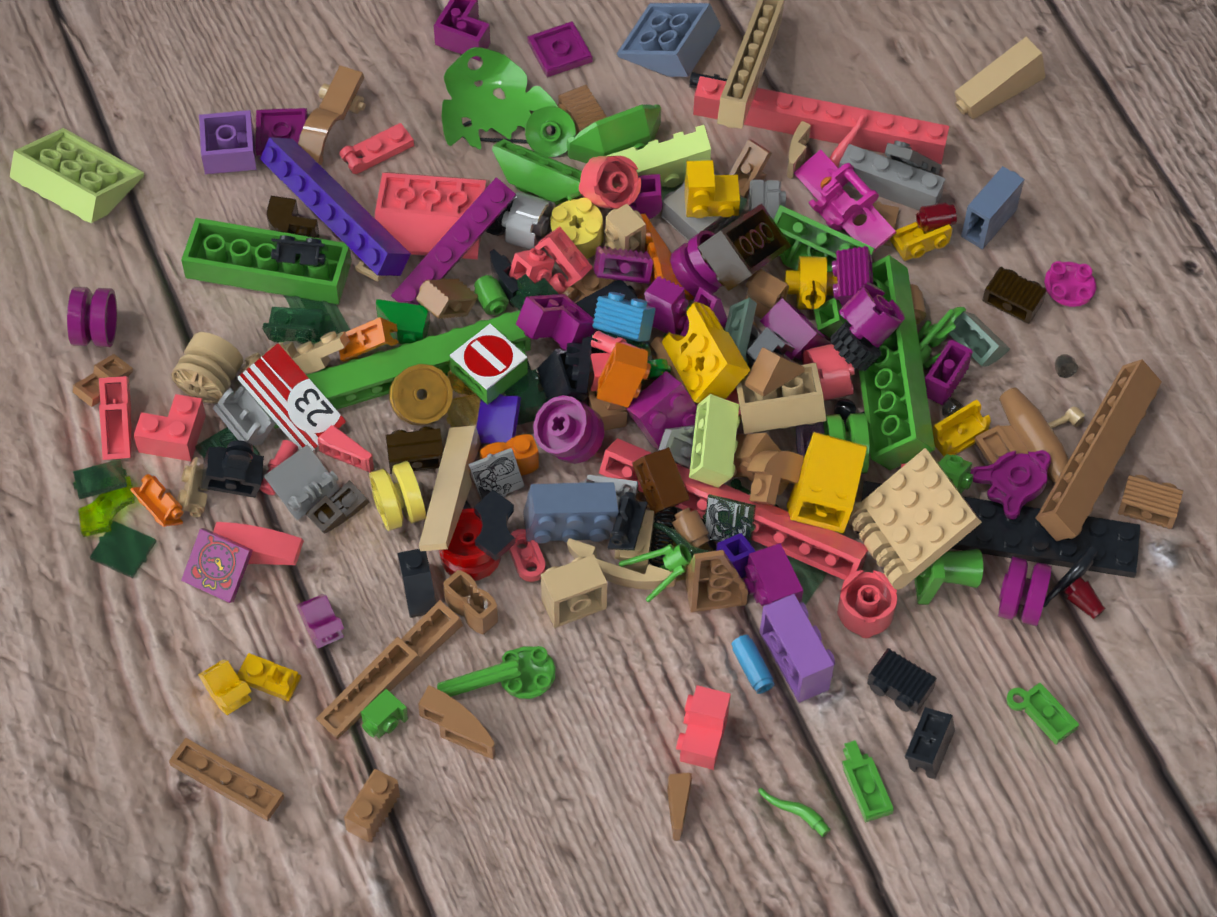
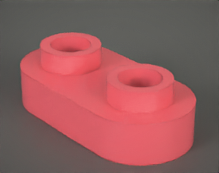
[509,529,545,582]

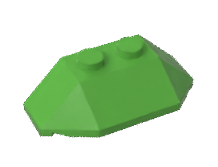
[567,104,662,163]
[492,139,582,202]
[773,205,875,272]

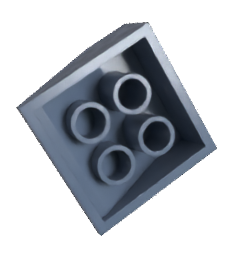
[616,3,721,77]

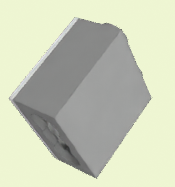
[662,182,735,241]

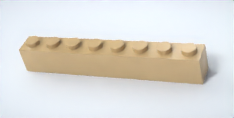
[717,0,785,129]

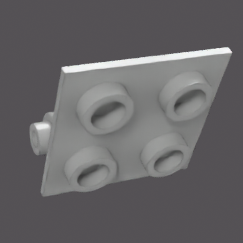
[263,444,340,521]

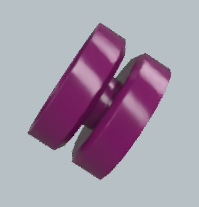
[670,230,723,297]
[67,287,117,347]
[533,395,604,464]
[997,556,1052,627]

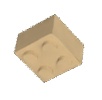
[541,554,607,628]

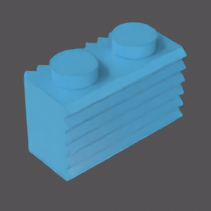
[592,292,655,342]

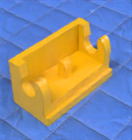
[933,399,991,456]

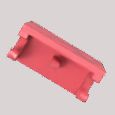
[534,226,593,288]

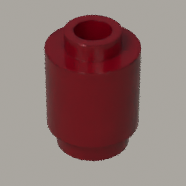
[916,202,957,232]

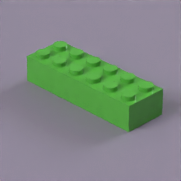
[181,218,352,305]

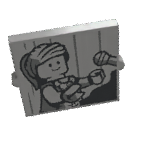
[469,448,525,500]

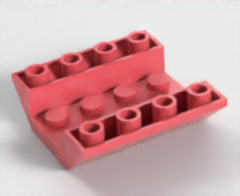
[375,172,489,260]

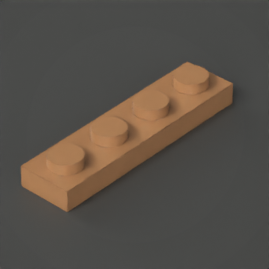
[169,738,285,821]

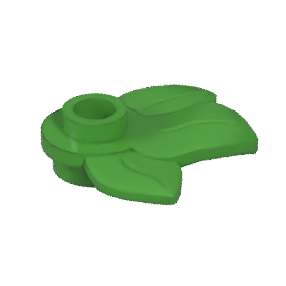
[922,307,966,348]

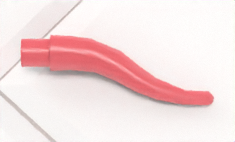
[829,115,865,169]

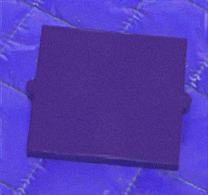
[476,394,521,444]

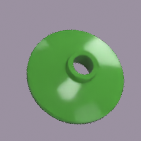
[525,106,576,157]

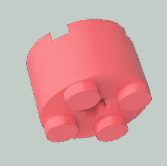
[578,156,641,209]
[802,344,855,401]
[837,570,897,638]

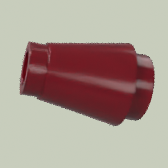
[1064,577,1106,620]

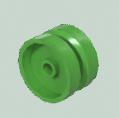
[823,413,870,474]

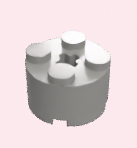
[502,192,556,250]

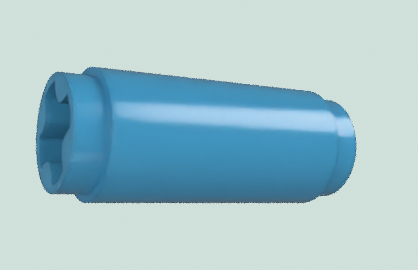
[731,635,775,694]

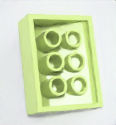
[10,128,144,223]

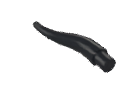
[1043,546,1098,608]

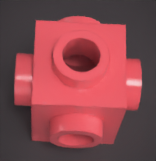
[509,248,555,289]

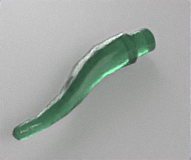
[653,522,710,557]

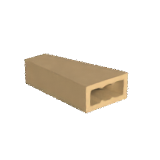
[955,37,1045,120]

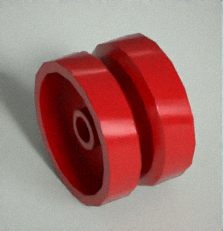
[439,508,501,581]

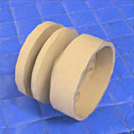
[171,332,243,404]

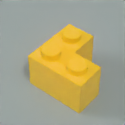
[684,160,740,218]

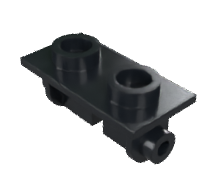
[271,235,328,267]
[608,492,648,550]

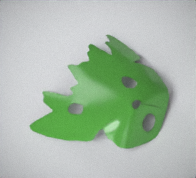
[441,47,558,150]

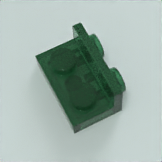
[262,307,326,344]

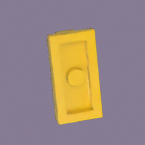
[237,653,302,701]

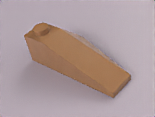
[685,550,748,612]

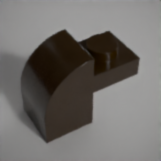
[267,196,319,238]

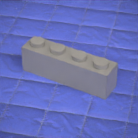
[839,144,946,211]

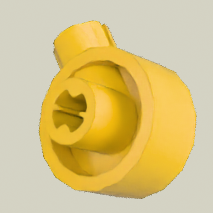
[784,256,838,310]

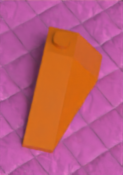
[640,214,694,306]

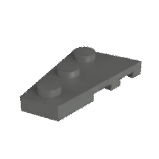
[885,140,941,175]

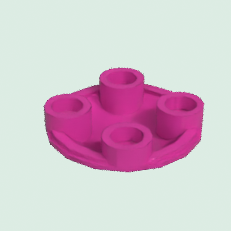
[1044,261,1096,307]

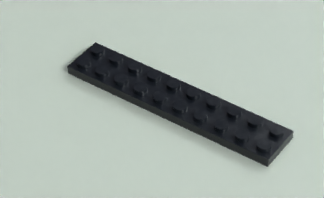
[856,481,1141,578]

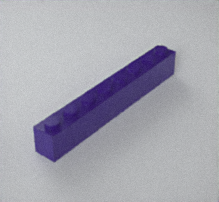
[260,137,411,276]

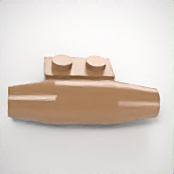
[975,387,1069,483]

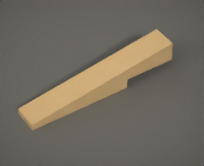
[419,425,481,551]

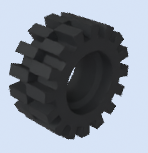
[830,321,881,371]

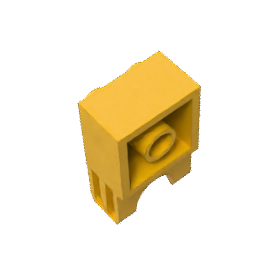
[662,302,750,403]

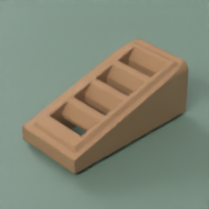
[667,773,692,841]

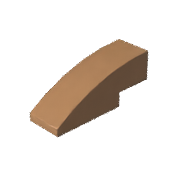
[418,685,496,760]

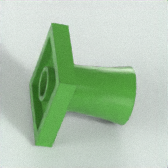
[914,549,983,605]

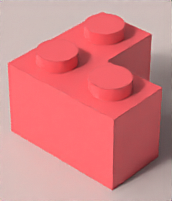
[133,394,206,461]
[676,685,731,770]

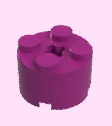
[839,283,905,348]

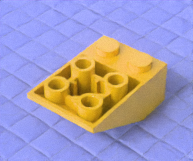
[786,432,867,533]

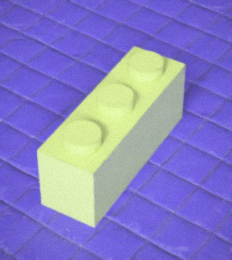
[689,394,740,488]

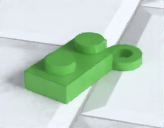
[1006,683,1079,745]

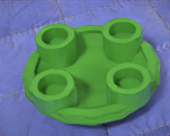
[501,646,556,699]

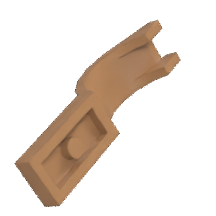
[298,65,365,166]

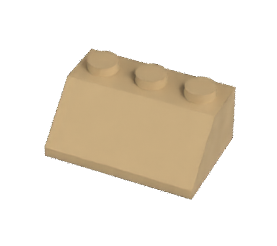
[736,363,826,434]

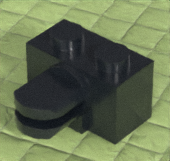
[201,440,264,498]

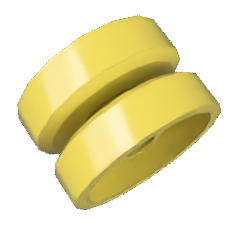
[369,461,426,531]

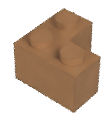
[732,433,789,495]

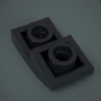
[490,249,521,308]

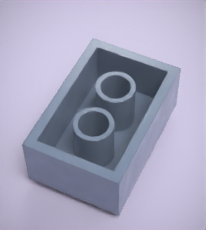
[523,482,618,543]

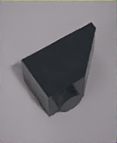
[397,549,436,618]

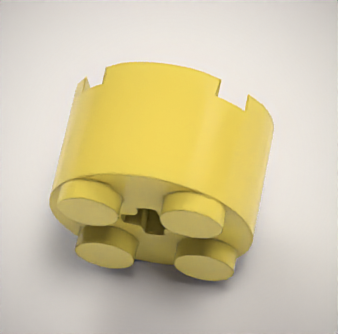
[550,198,604,259]

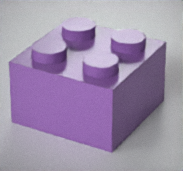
[199,110,256,174]

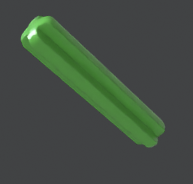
[437,659,521,697]

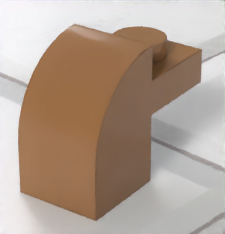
[747,450,804,505]

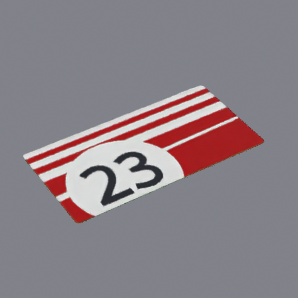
[238,344,346,451]

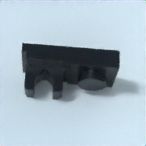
[565,337,592,393]

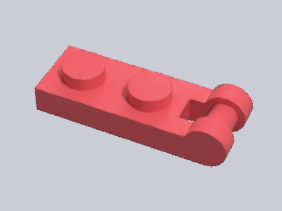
[339,123,414,174]

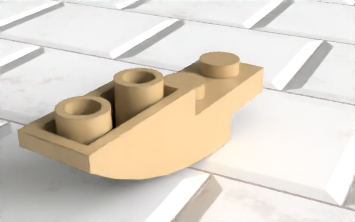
[239,331,349,374]

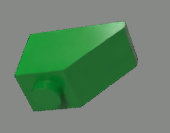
[376,299,430,344]

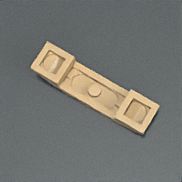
[567,538,676,590]

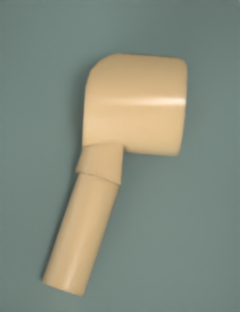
[1048,407,1085,428]

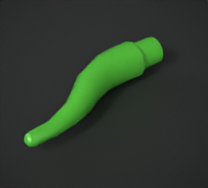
[758,788,831,837]

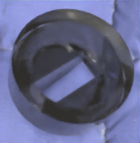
[1055,354,1078,378]
[942,397,964,417]

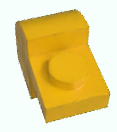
[198,659,252,715]

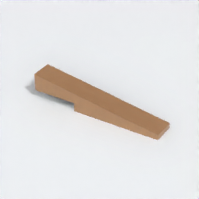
[316,600,463,739]

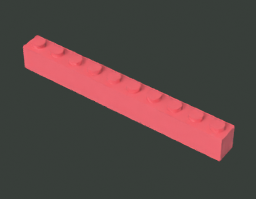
[693,76,949,164]
[599,438,869,580]

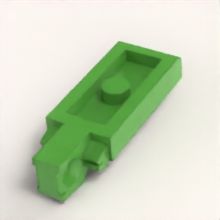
[842,740,894,823]

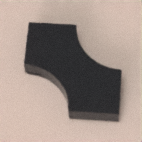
[474,490,516,561]

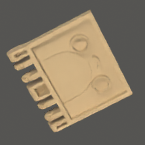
[848,448,982,590]

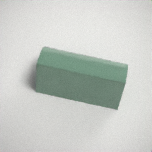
[948,311,1010,367]

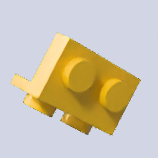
[890,221,952,261]

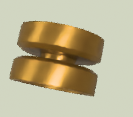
[389,364,453,426]

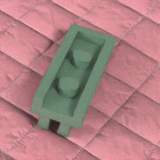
[725,298,757,365]

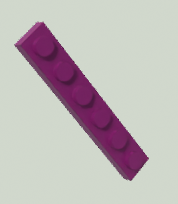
[391,177,517,305]

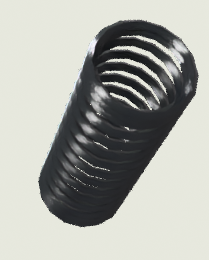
[649,507,677,567]

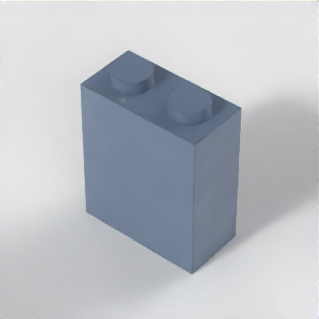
[961,166,1025,250]

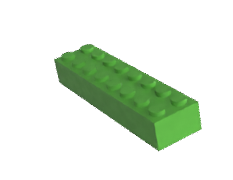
[859,255,935,470]

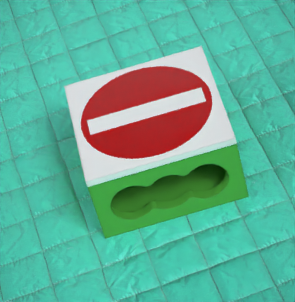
[450,324,528,405]

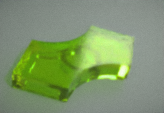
[78,476,135,537]

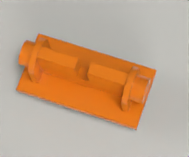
[130,474,184,527]

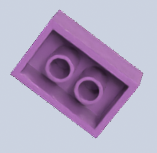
[760,594,835,703]

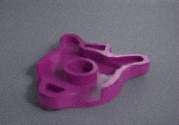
[970,450,1051,519]

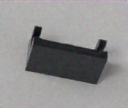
[905,707,955,779]

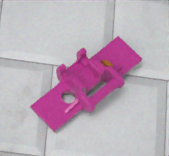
[794,149,897,253]

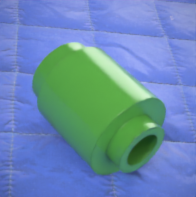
[474,275,509,315]

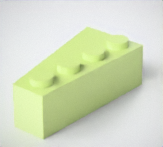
[607,125,711,188]

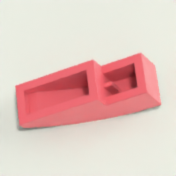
[99,376,131,460]
[213,522,304,565]

